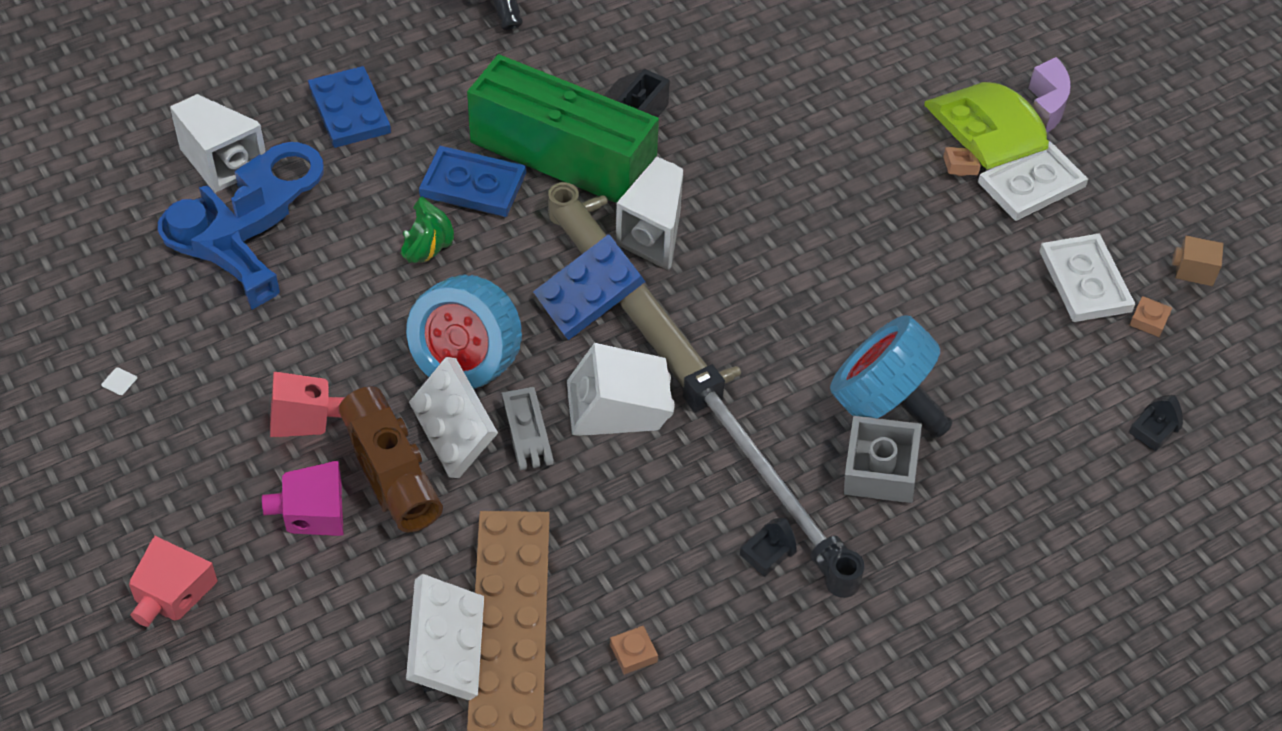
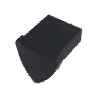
[1128,395,1183,451]
[740,518,797,577]

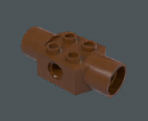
[338,386,443,532]

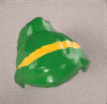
[400,196,454,264]

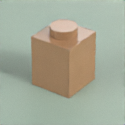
[1172,236,1223,286]

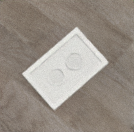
[978,141,1088,221]
[1039,233,1135,322]
[409,357,498,478]
[406,574,484,700]

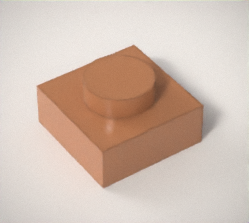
[943,147,981,176]
[1129,296,1172,337]
[610,625,658,675]

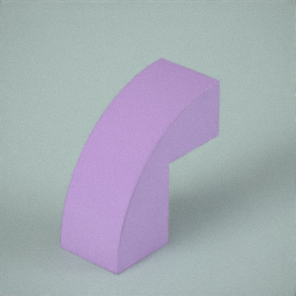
[1029,57,1070,133]

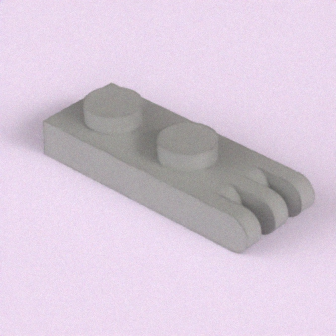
[502,387,553,471]

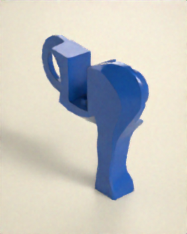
[158,142,324,309]

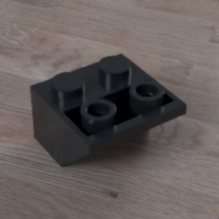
[604,68,670,117]

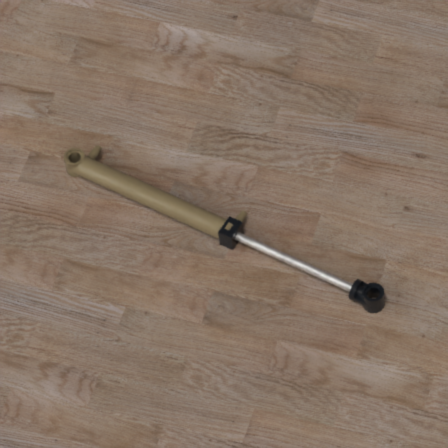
[548,182,865,598]

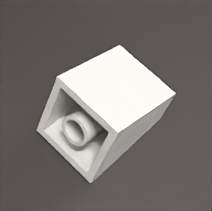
[170,94,266,193]
[616,157,683,270]
[567,343,675,436]

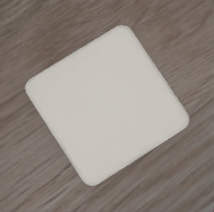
[101,368,137,395]

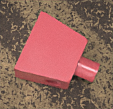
[270,372,345,437]
[129,536,218,627]

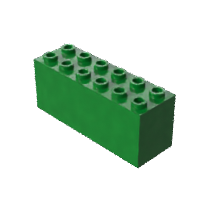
[467,54,659,203]

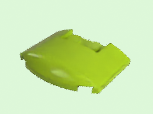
[924,82,1049,170]

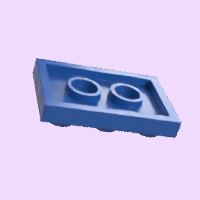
[308,66,391,148]
[419,146,526,217]
[533,234,646,340]

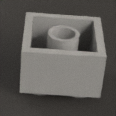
[844,416,922,503]

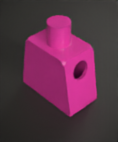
[262,461,344,536]

